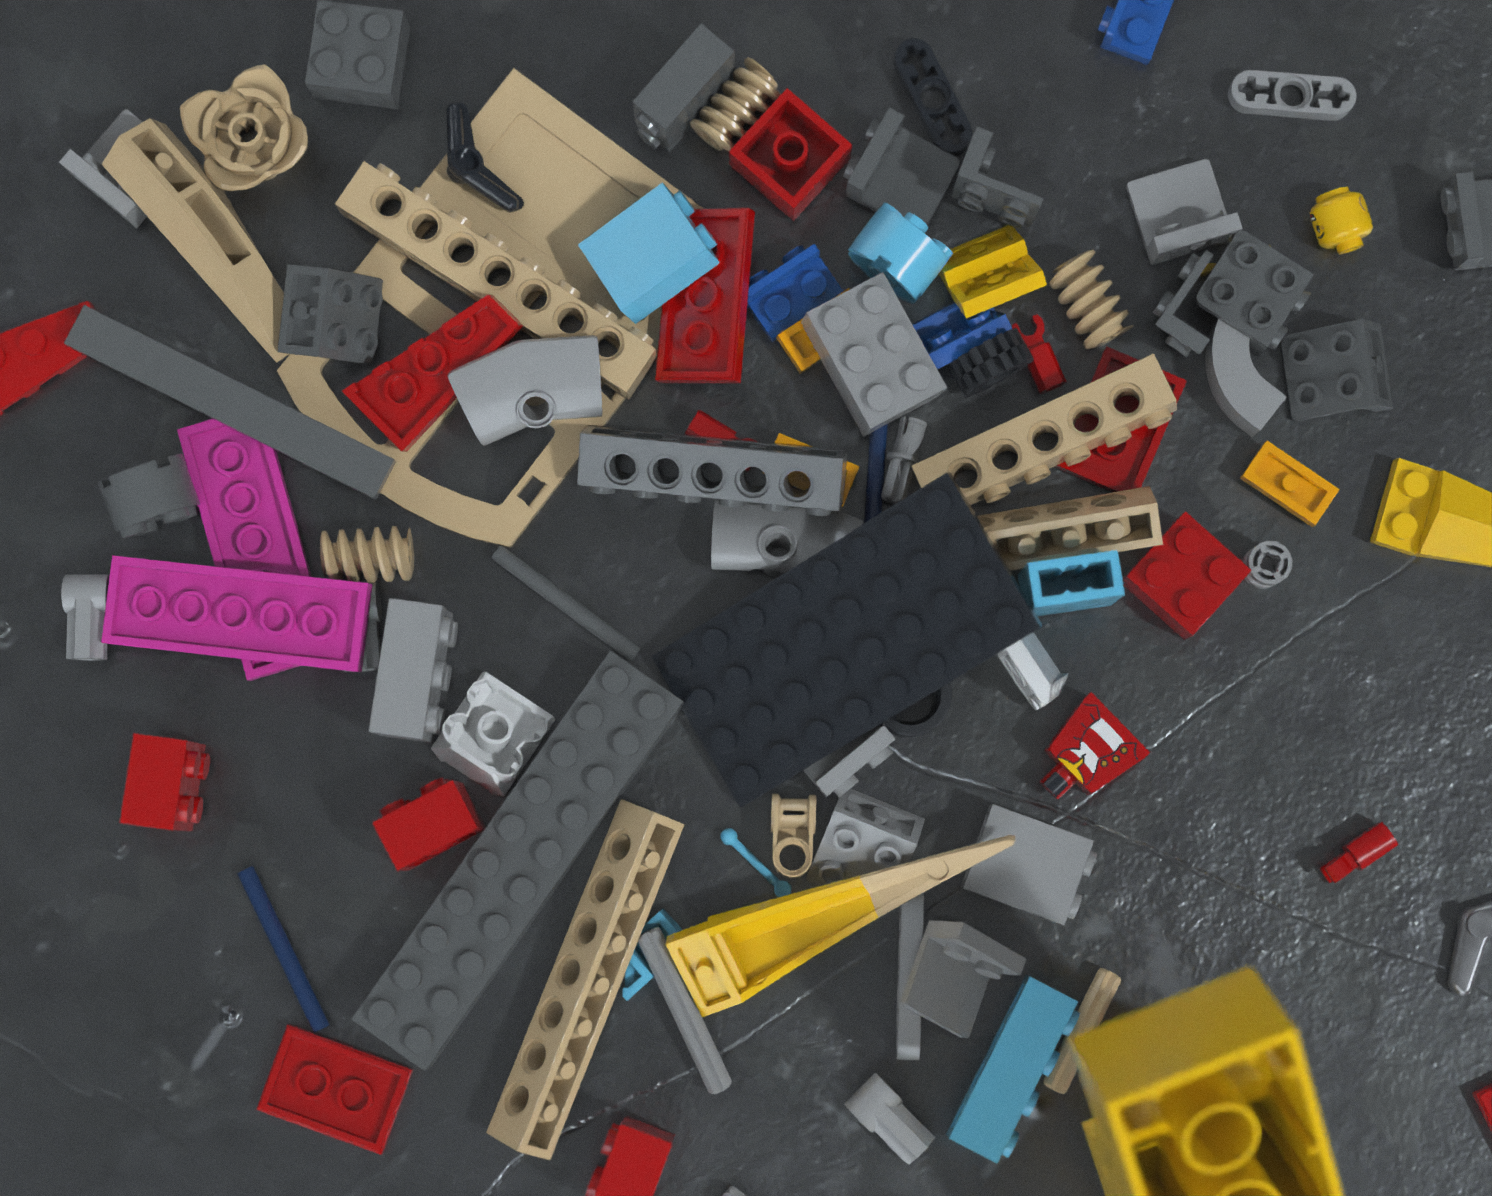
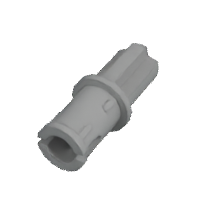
[881,416,927,504]

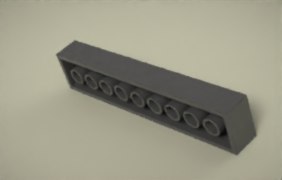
[352,651,684,1071]

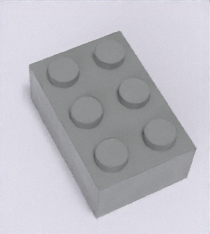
[801,272,947,437]
[369,598,458,743]

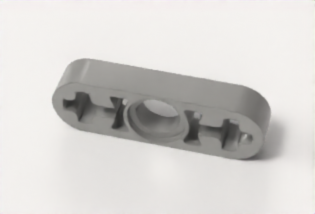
[1228,70,1356,121]

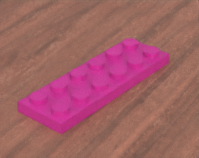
[177,419,312,681]
[101,555,373,672]

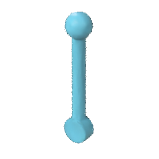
[720,828,791,897]

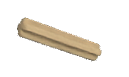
[1044,968,1121,1094]

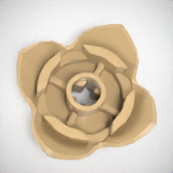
[180,64,308,191]

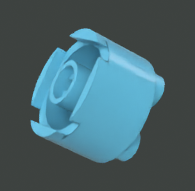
[848,203,953,304]

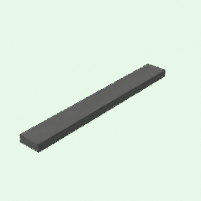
[64,305,396,500]

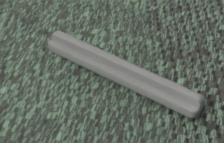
[638,927,731,1094]

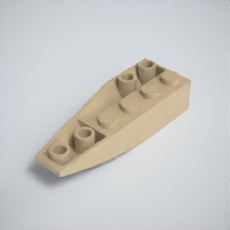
[102,118,289,363]

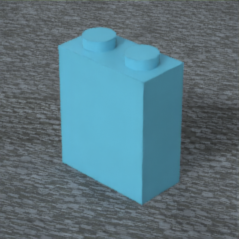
[578,182,720,324]
[1018,550,1125,616]

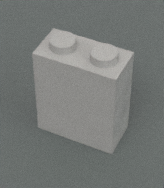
[960,804,1097,925]

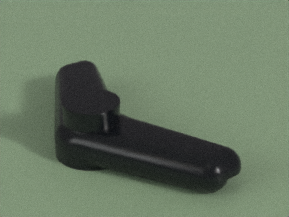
[446,102,524,213]

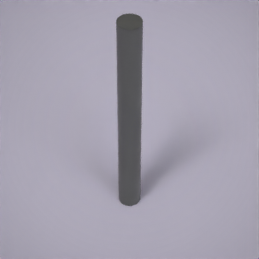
[491,545,641,662]

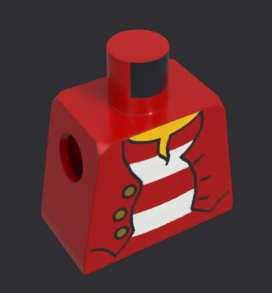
[1039,692,1150,800]

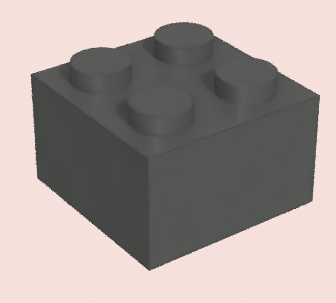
[305,0,410,109]

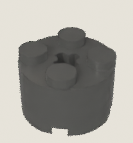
[98,454,200,539]

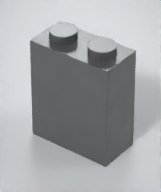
[632,23,735,153]

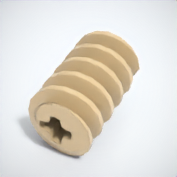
[689,57,780,151]
[1049,249,1133,349]
[320,526,414,583]

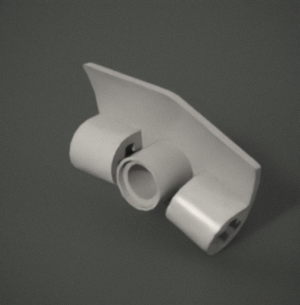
[448,335,602,446]
[711,499,864,578]

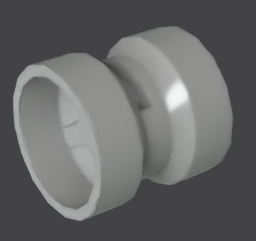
[1242,541,1293,589]

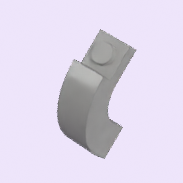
[1205,317,1287,438]

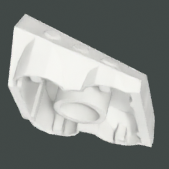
[997,632,1069,711]
[431,672,555,797]

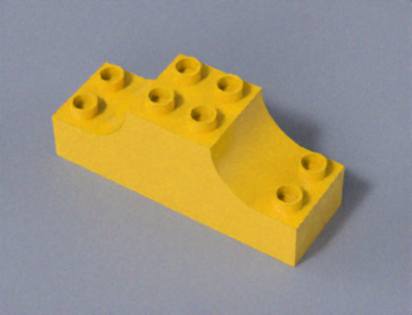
[1068,966,1343,1196]

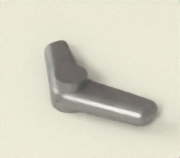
[1448,901,1492,997]

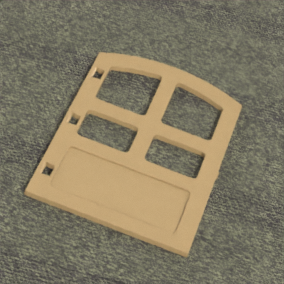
[277,68,704,548]

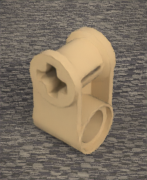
[771,793,816,879]

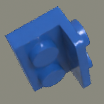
[1097,0,1174,65]
[747,244,843,342]
[912,302,1013,369]

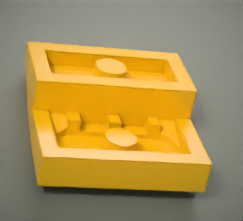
[939,225,1047,318]

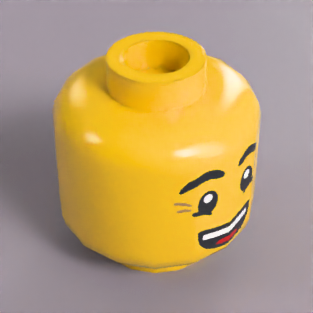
[1309,187,1373,255]

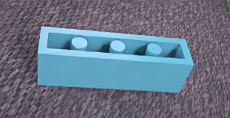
[946,975,1080,1163]

